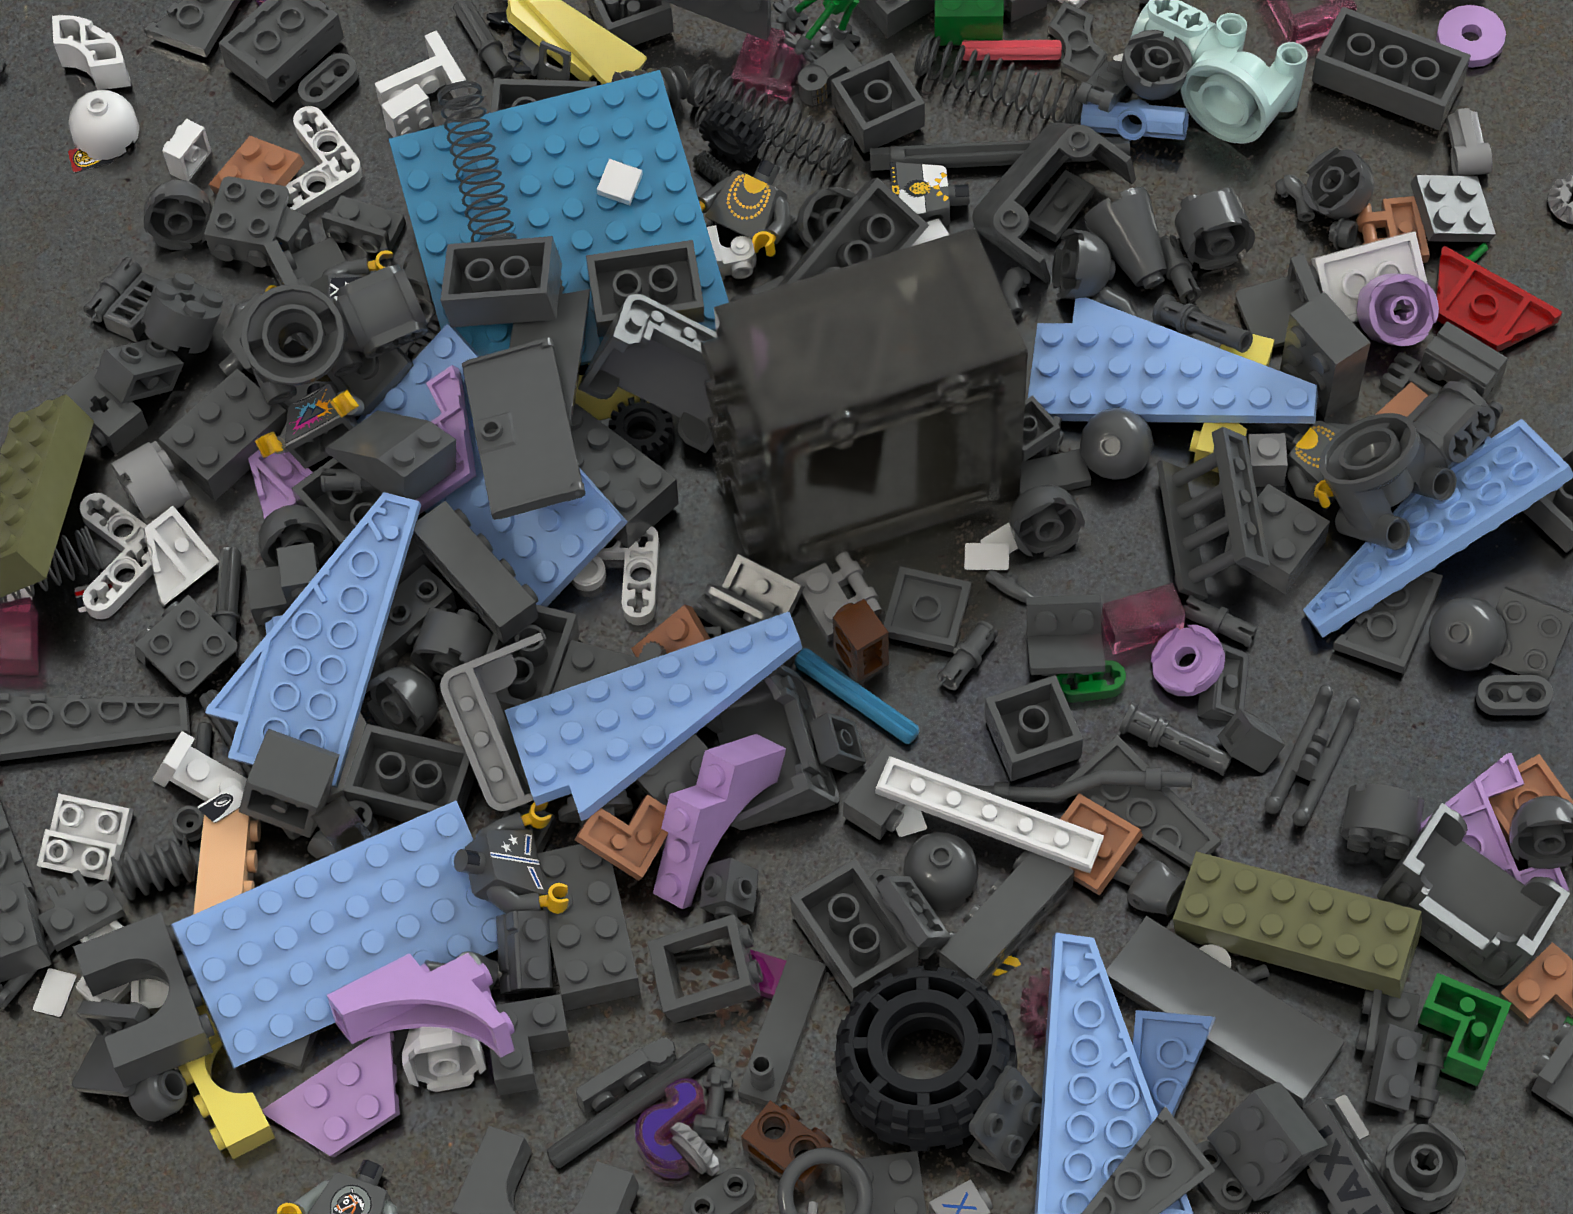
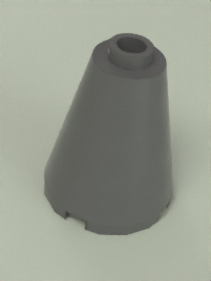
[1084,187,1167,289]

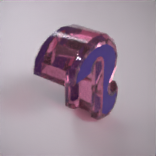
[635,1078,705,1179]

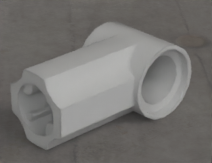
[1446,108,1492,176]

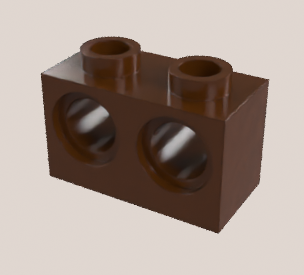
[833,599,889,682]
[741,1100,833,1195]

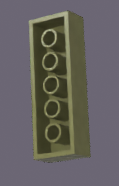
[0,394,94,598]
[1173,851,1422,999]

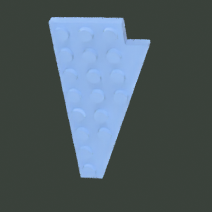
[1028,297,1318,424]
[1303,419,1573,638]
[1035,933,1193,1214]

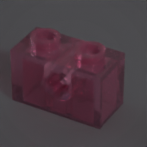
[1101,583,1186,655]

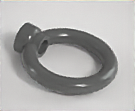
[777,1147,873,1214]

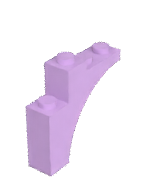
[653,734,786,909]
[327,953,515,1058]

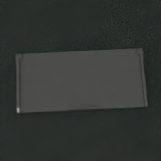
[462,337,586,520]

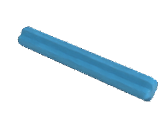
[794,648,919,744]

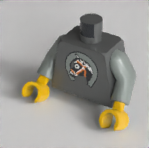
[276,1160,398,1214]

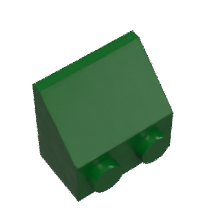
[934,0,1004,46]

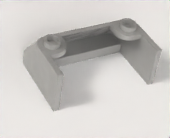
[440,632,546,811]

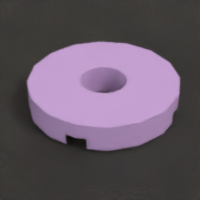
[1436,5,1506,68]
[1151,625,1225,696]

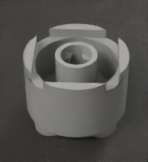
[110,441,191,525]

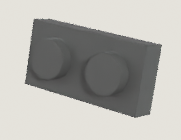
[1028,170,1095,243]

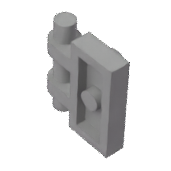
[793,552,883,642]

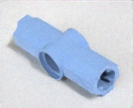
[1081,99,1189,140]

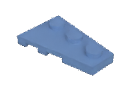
[1133,1010,1216,1117]

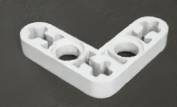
[285,106,362,215]
[79,493,153,619]
[597,526,660,625]

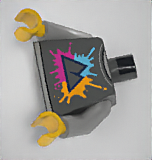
[255,383,364,469]

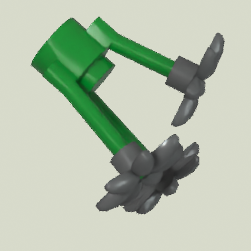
[773,0,861,62]

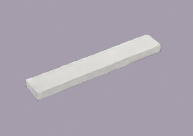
[875,756,1104,874]

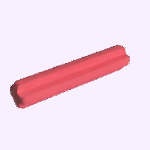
[961,40,1062,61]

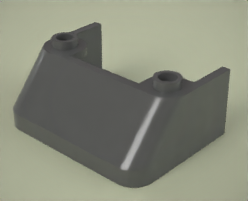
[972,122,1136,283]

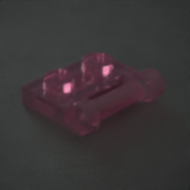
[732,28,801,101]

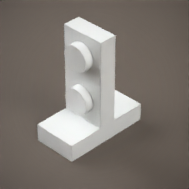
[374,30,469,106]
[152,731,247,801]

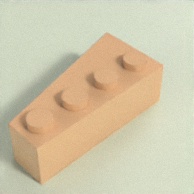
[193,808,261,914]

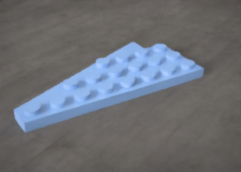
[205,492,421,788]
[504,612,802,821]

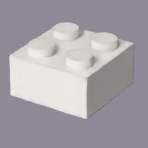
[381,84,434,137]
[162,119,211,182]

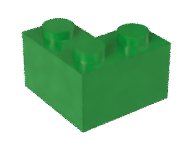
[1418,973,1512,1087]

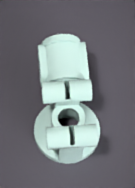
[1131,0,1308,144]

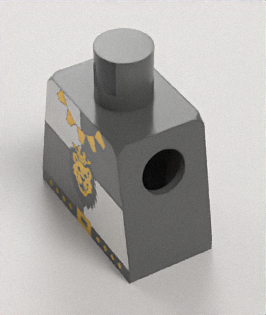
[890,162,970,227]

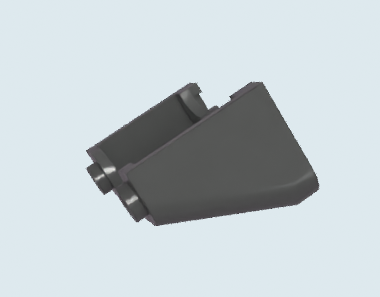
[578,294,754,453]
[704,664,839,830]
[1377,803,1570,985]

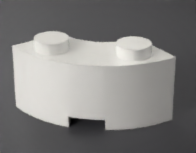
[52,15,131,90]

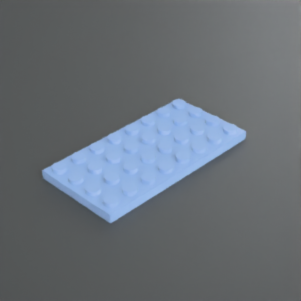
[357,323,628,607]
[171,801,505,1068]

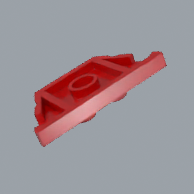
[1436,246,1562,352]

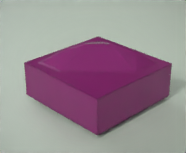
[739,949,786,999]

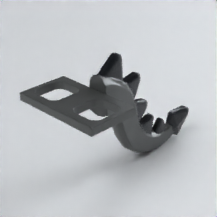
[486,12,571,81]

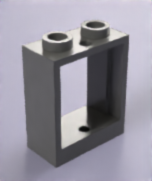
[647,914,763,1024]

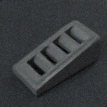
[103,272,160,342]

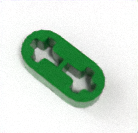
[1056,660,1126,703]

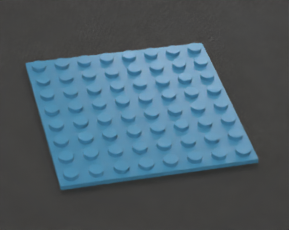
[389,70,735,366]

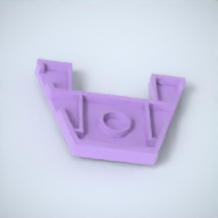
[416,365,476,515]
[1420,753,1569,891]

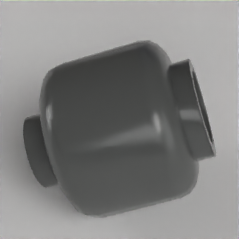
[129,1068,187,1122]

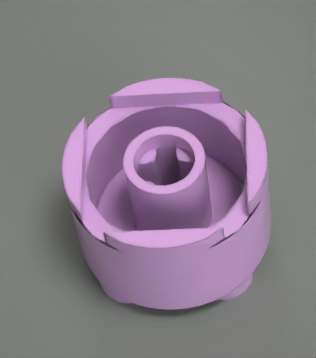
[1357,273,1439,346]

